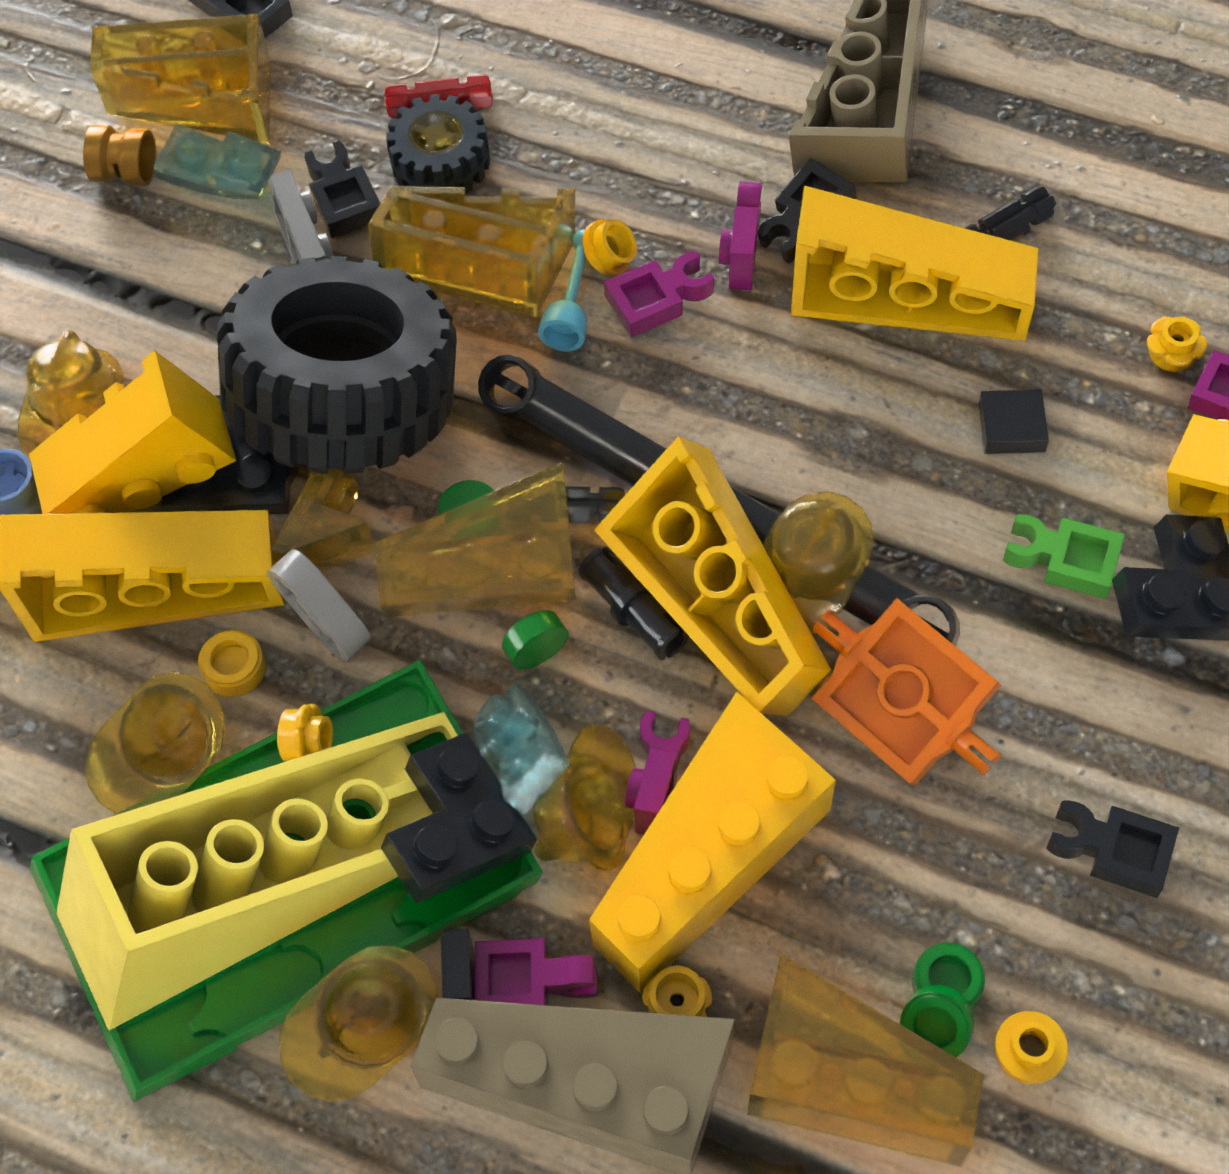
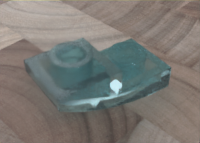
[154,123,281,200]
[474,682,569,815]

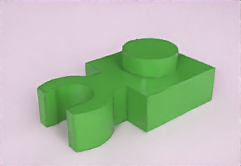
[1003,514,1125,599]

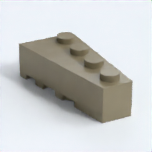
[789,0,927,183]
[410,998,735,1174]

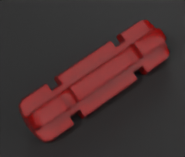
[384,74,493,119]

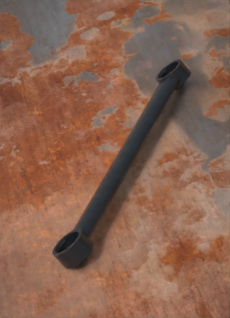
[478,354,960,646]

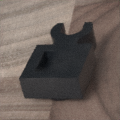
[305,140,384,239]
[758,158,857,263]
[1046,800,1179,898]

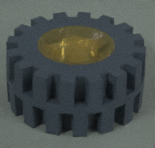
[386,94,490,201]

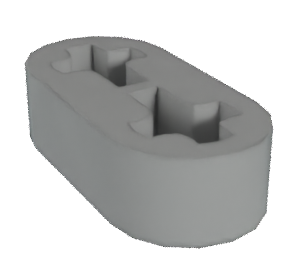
[267,549,371,661]

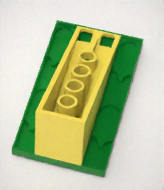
[30,659,543,1102]

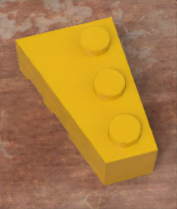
[29,350,236,514]

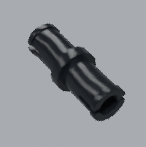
[578,546,689,660]

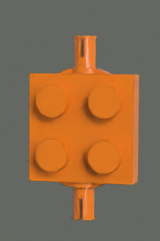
[811,598,1002,786]

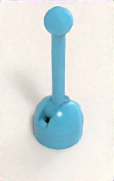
[538,229,587,352]

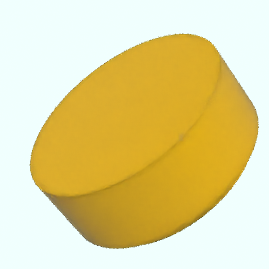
[198,630,266,697]

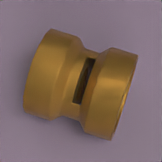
[83,125,157,186]

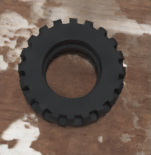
[217,256,457,474]

